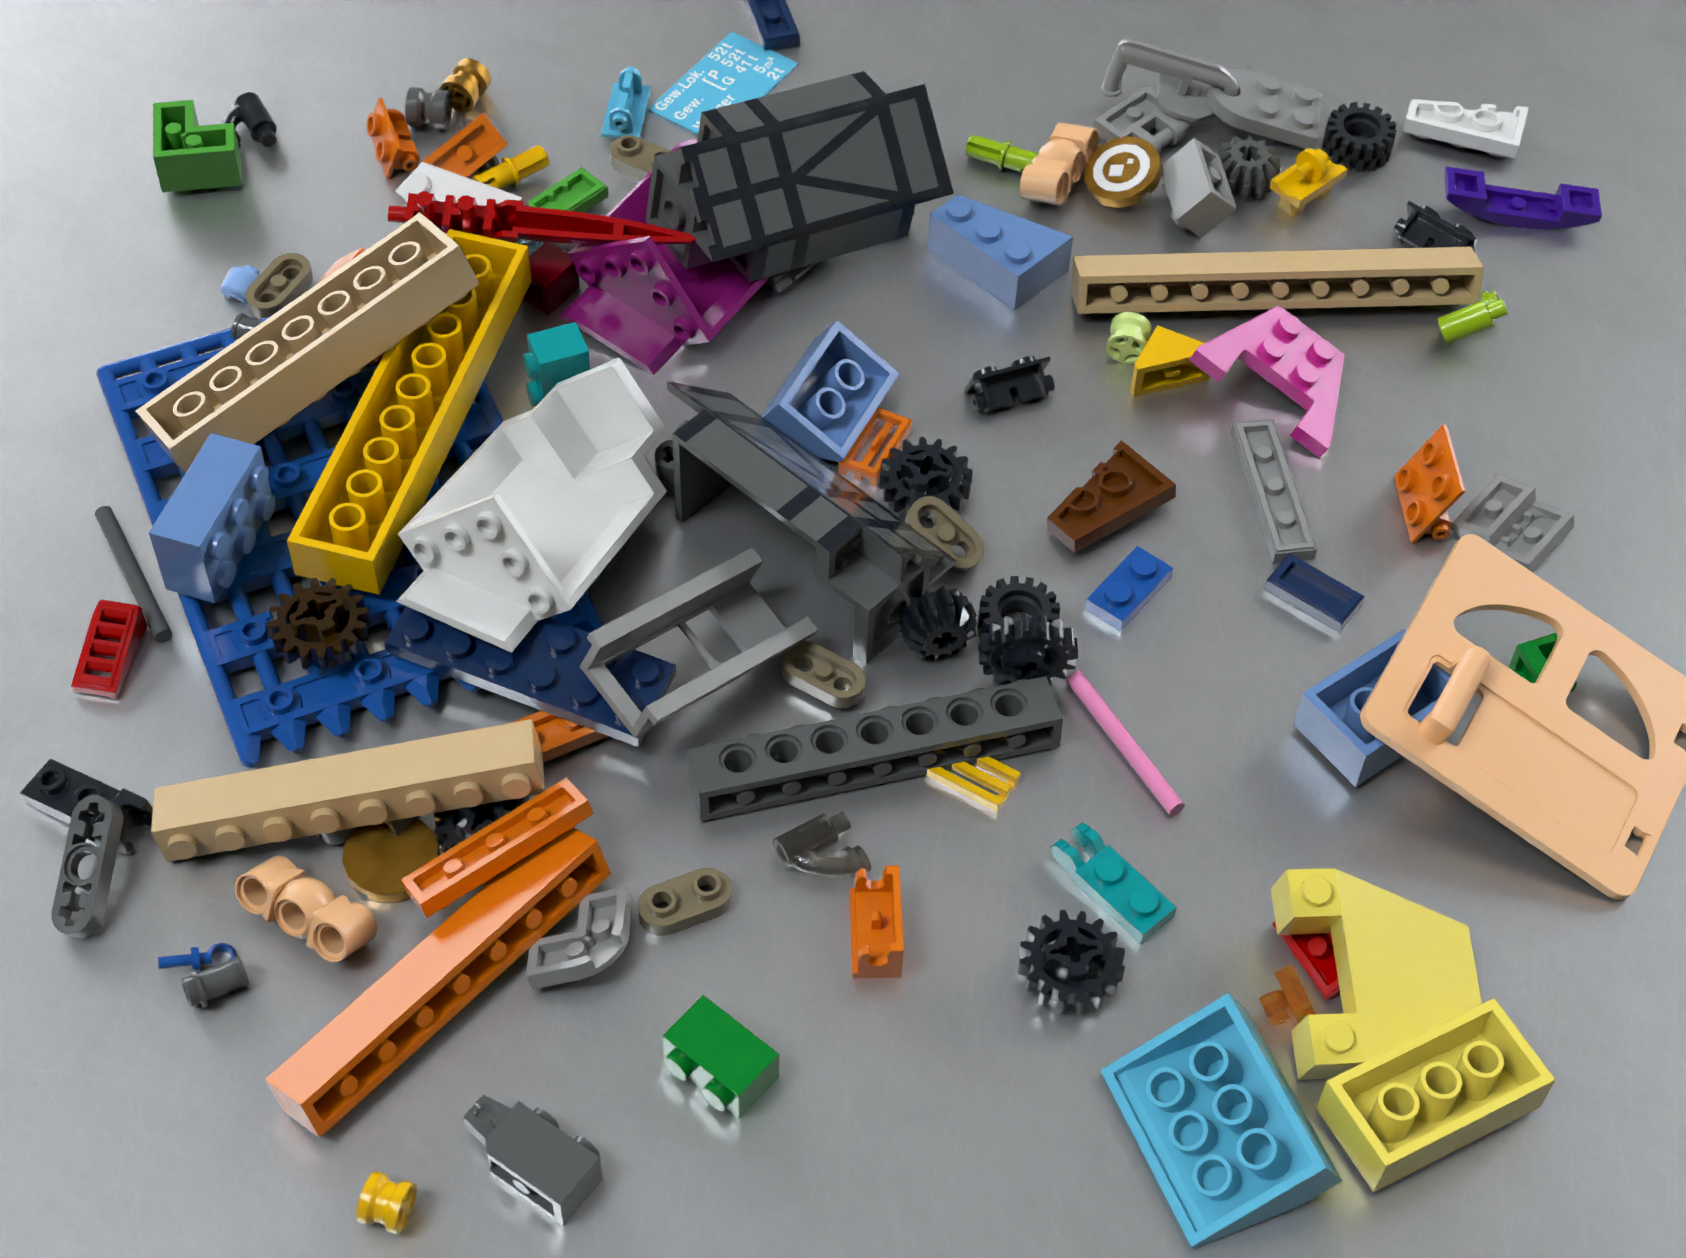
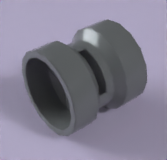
[405,87,452,129]

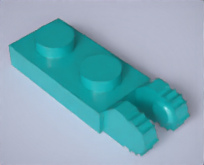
[1050,822,1177,945]

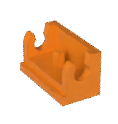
[849,865,904,978]

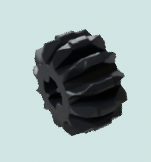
[899,586,978,659]

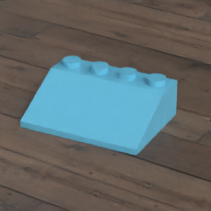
[1100,992,1342,1249]

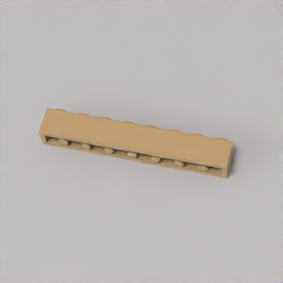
[151,719,545,862]

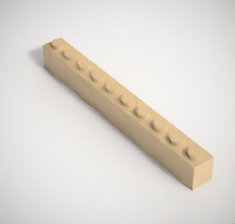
[1071,247,1484,314]

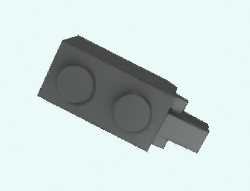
[463,1095,603,1227]

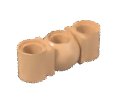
[1020,122,1100,206]
[235,856,377,962]

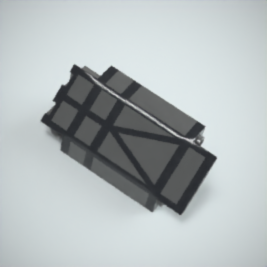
[645,71,954,282]
[667,381,958,665]

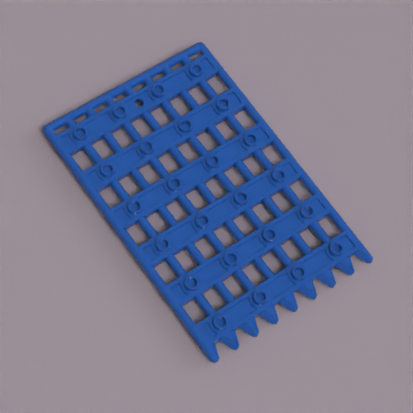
[96,316,604,769]

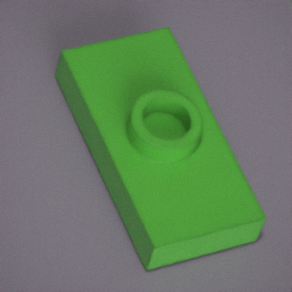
[527,167,609,213]

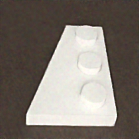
[1402,99,1529,159]

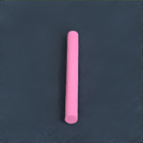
[1066,670,1185,816]

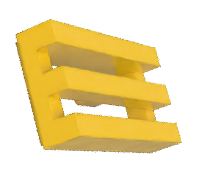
[926,747,1021,812]

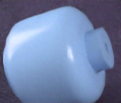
[221,265,260,304]

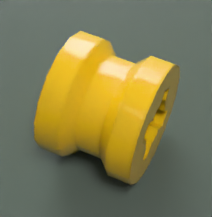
[356,1171,417,1234]

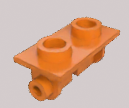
[366,98,420,179]

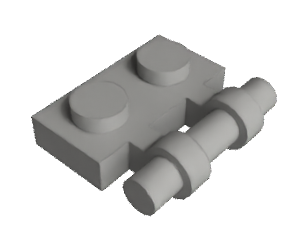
[1093,85,1192,155]

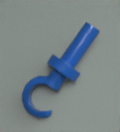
[158,943,237,972]

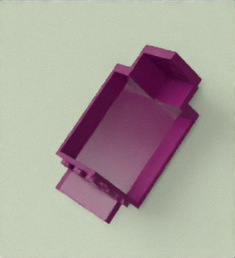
[560,138,771,376]

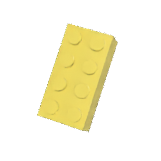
[1316,998,1555,1192]

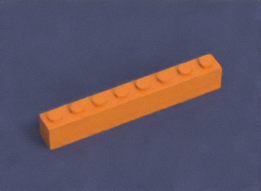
[265,828,611,1138]

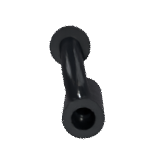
[221,92,277,150]

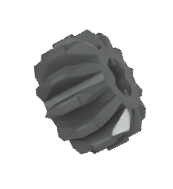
[1218,135,1281,200]

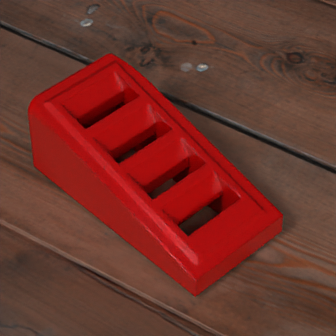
[71,599,147,699]

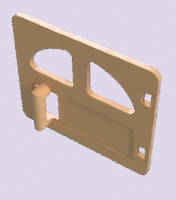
[1360,534,1686,900]

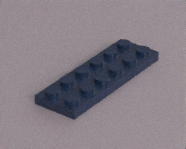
[384,606,676,747]

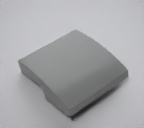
[1452,474,1574,572]

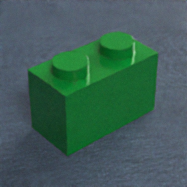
[662,995,779,1119]

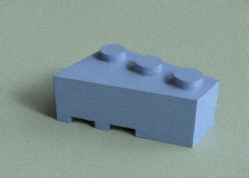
[927,194,1073,311]

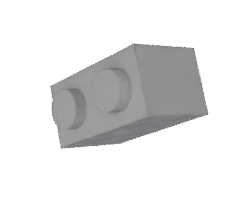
[1162,138,1237,238]

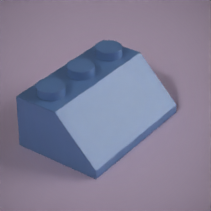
[761,320,900,462]

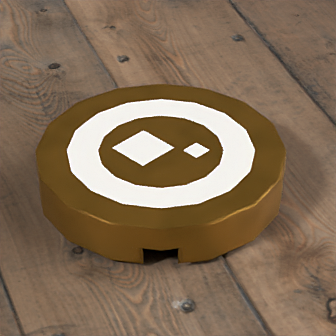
[1084,136,1162,208]

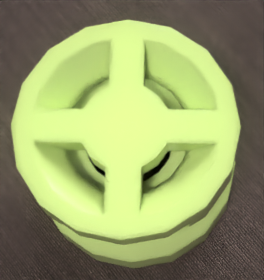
[1106,312,1152,364]

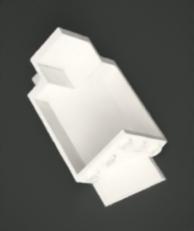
[396,357,667,653]

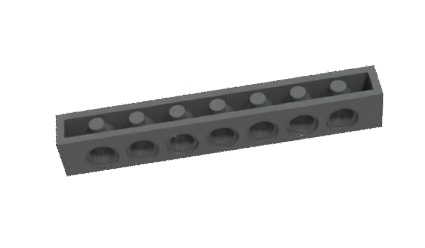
[686,676,1063,822]

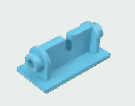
[601,67,651,138]

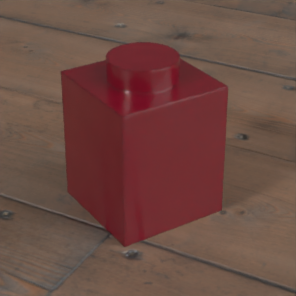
[522,242,580,315]

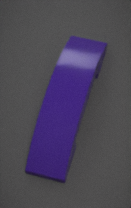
[1444,166,1602,229]

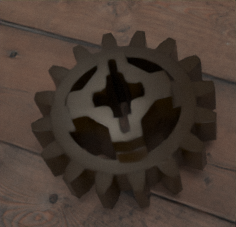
[267,578,371,670]

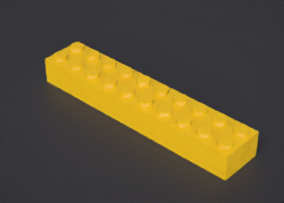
[287,229,531,595]

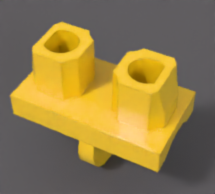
[1270,148,1348,217]

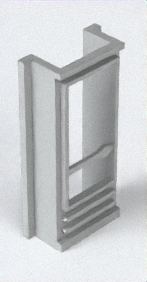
[579,547,818,739]

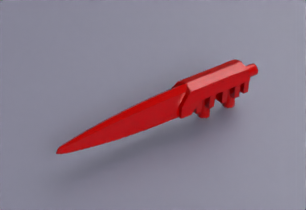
[388,191,696,245]

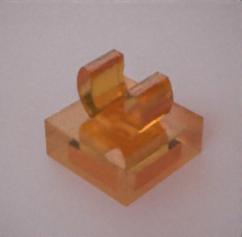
[1259,964,1316,1027]

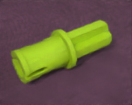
[965,135,1038,173]

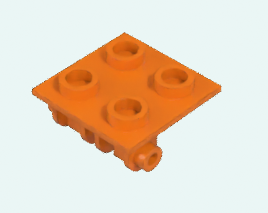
[1394,424,1466,544]

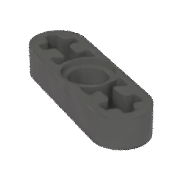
[52,795,123,939]

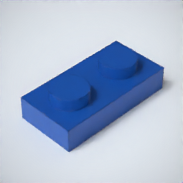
[1085,546,1173,632]

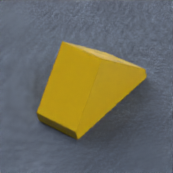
[1130,325,1210,397]

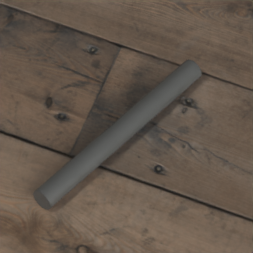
[95,506,172,643]

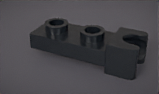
[20,758,153,855]

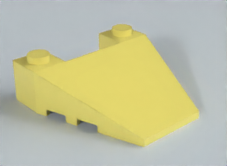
[1271,868,1482,1080]

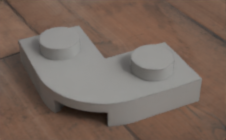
[526,886,633,989]

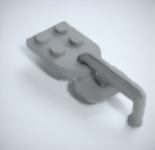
[1101,38,1322,149]

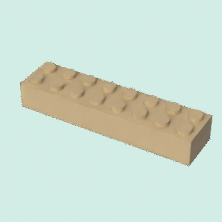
[136,213,480,474]

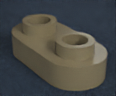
[609,135,670,181]
[245,253,313,319]
[905,496,984,573]
[781,641,866,708]
[638,868,731,936]

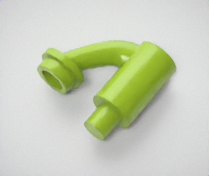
[1438,290,1509,345]

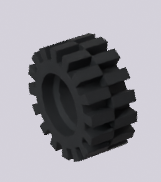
[1322,102,1397,172]
[977,576,1060,638]

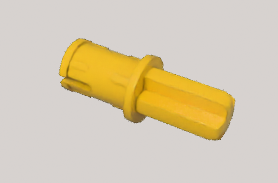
[472,145,550,190]

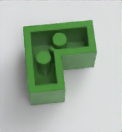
[153,100,242,192]

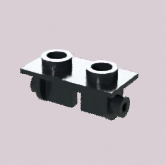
[1393,201,1476,254]
[964,356,1055,413]

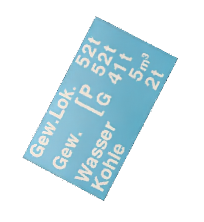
[648,31,798,135]

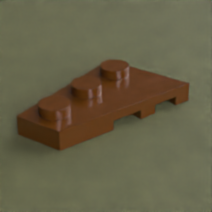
[1047,440,1176,553]

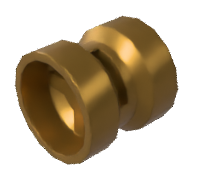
[440,58,491,112]

